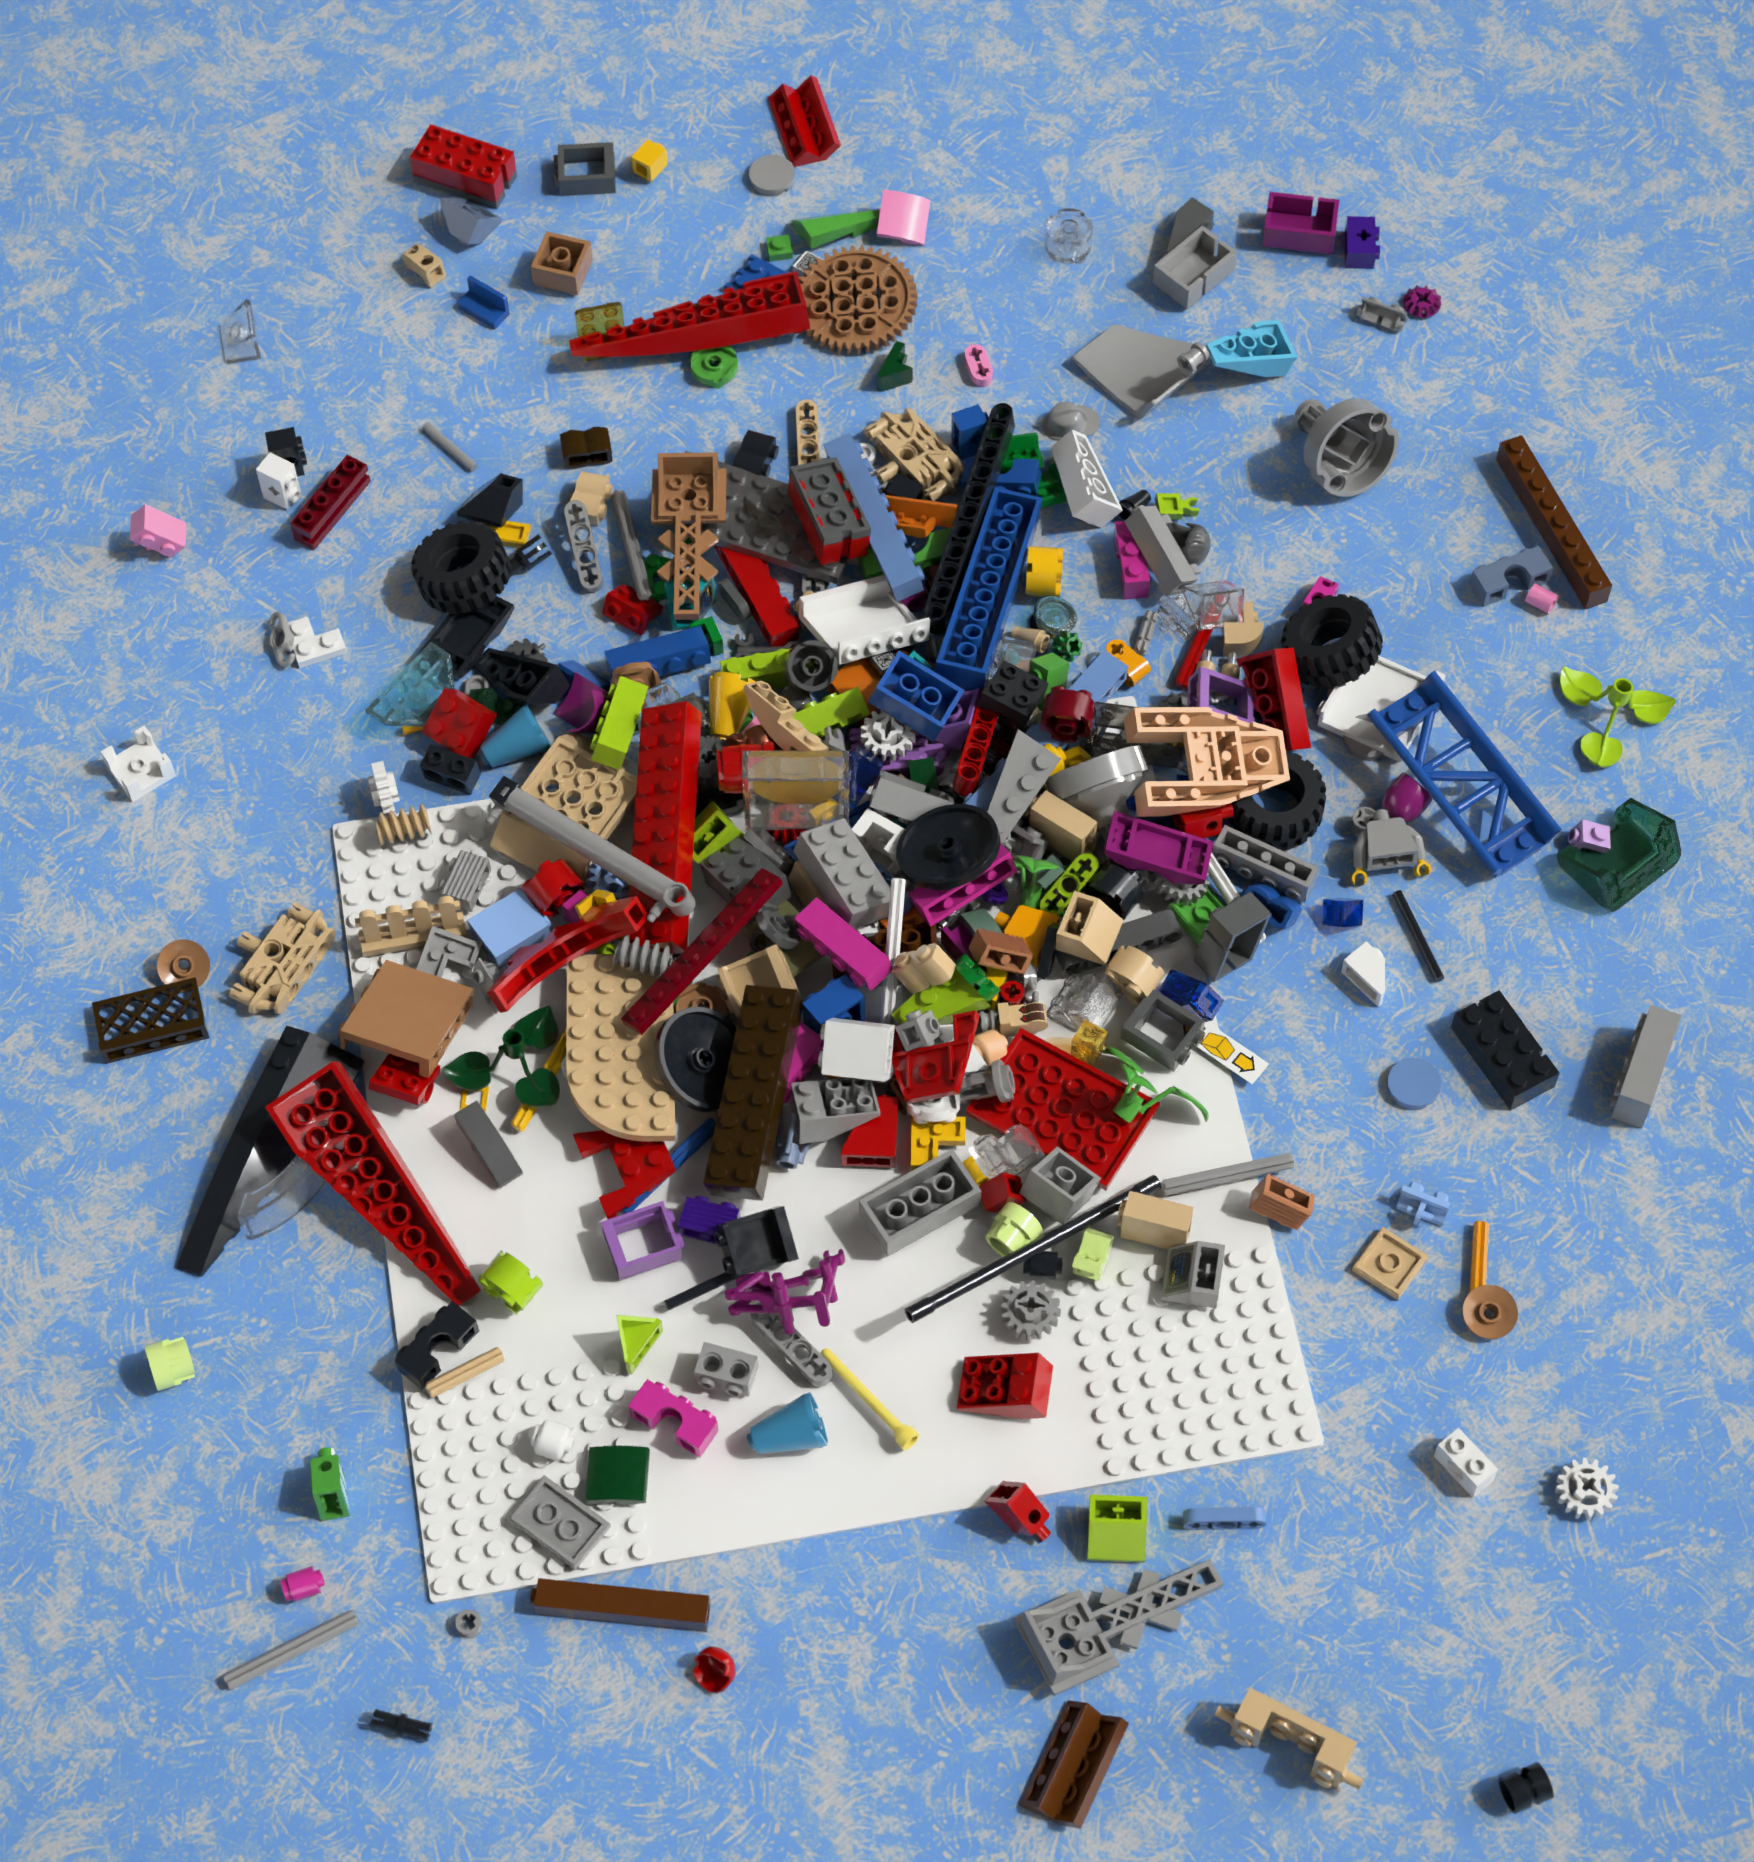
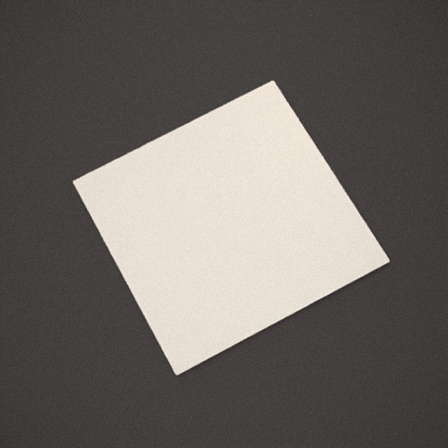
[333,696,1324,1604]

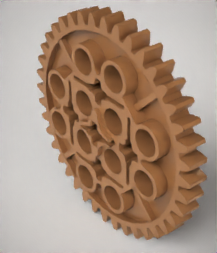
[799,245,918,355]

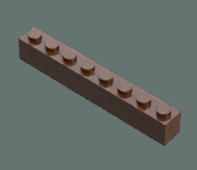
[1496,435,1612,610]

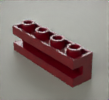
[290,454,371,550]

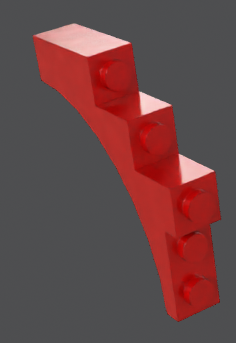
[487,896,648,1013]

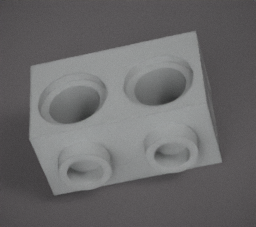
[694,1342,759,1397]

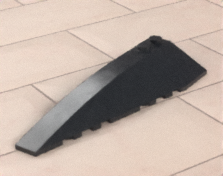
[177,1025,365,1277]

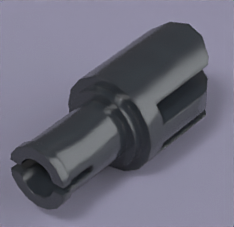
[510,534,552,577]

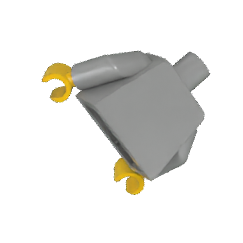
[1351,809,1431,885]

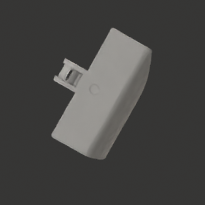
[1072,324,1234,419]

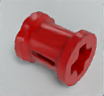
[1000,981,1024,1006]

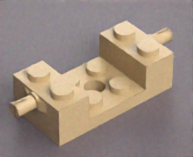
[1214,1688,1364,1790]

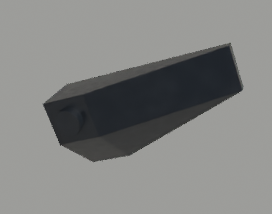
[474,648,570,704]

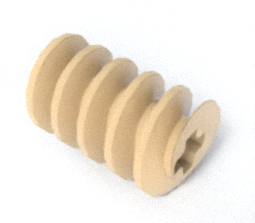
[376,804,432,846]

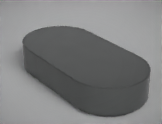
[717,578,751,621]

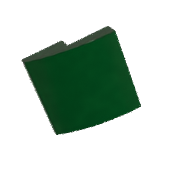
[585,1446,650,1506]

